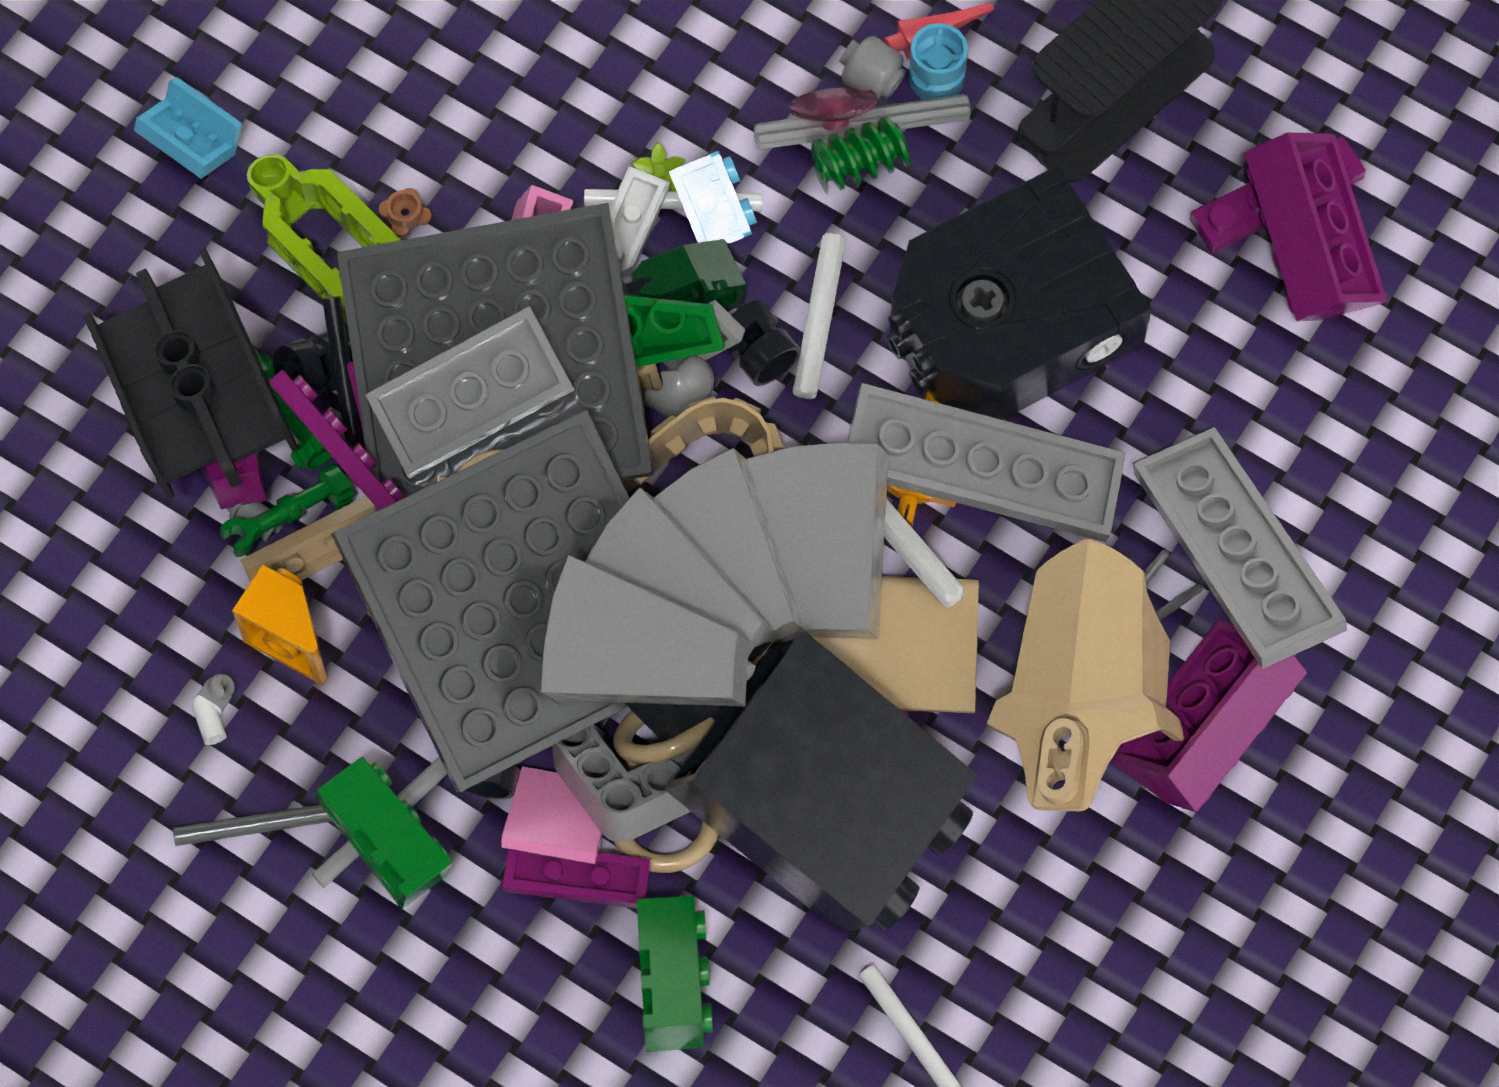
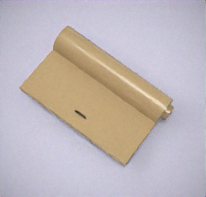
[753,576,979,713]

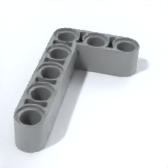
[552,725,694,842]

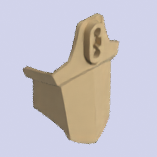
[987,538,1184,811]

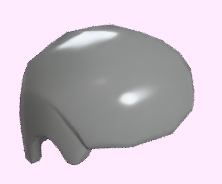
[644,356,714,418]

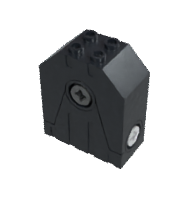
[887,165,1152,420]

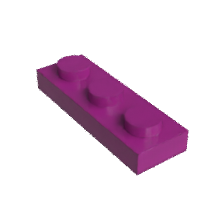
[502,849,652,909]

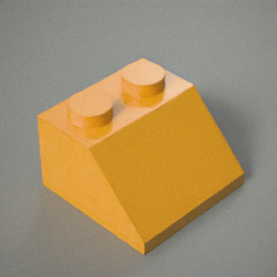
[232,564,327,686]

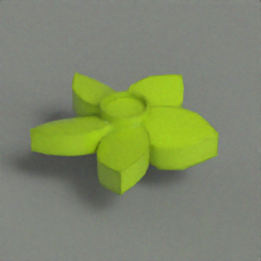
[632,141,686,191]

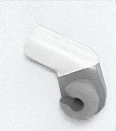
[192,674,235,745]

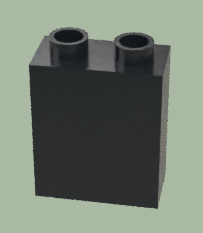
[664,630,978,931]

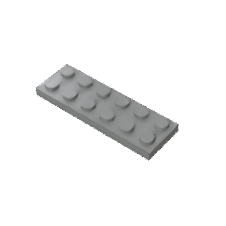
[847,383,1126,542]
[1133,427,1347,669]

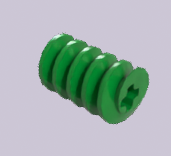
[811,116,911,194]

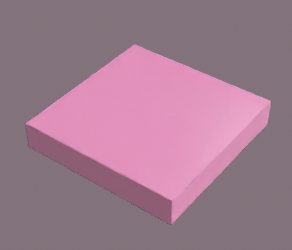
[501,766,603,864]

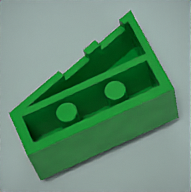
[315,756,453,910]
[636,895,713,1052]

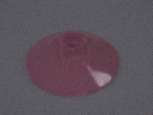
[789,87,878,130]

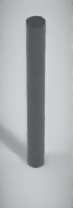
[173,805,333,846]

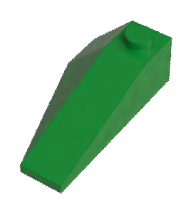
[625,295,725,367]

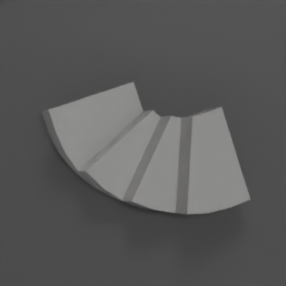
[541,443,889,706]

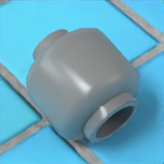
[839,36,907,102]

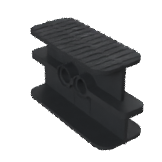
[1017,0,1222,183]
[83,247,299,500]

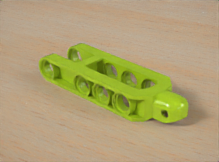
[247,154,401,325]

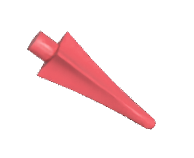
[883,3,994,60]

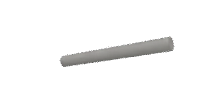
[312,757,447,888]

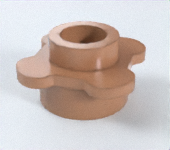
[379,188,432,237]

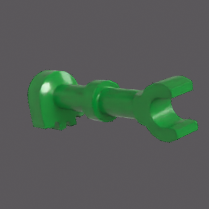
[254,349,332,471]
[220,464,354,557]

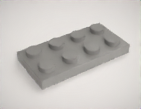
[365,306,575,479]

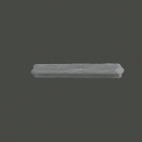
[754,94,971,150]

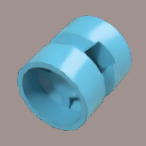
[908,23,968,100]

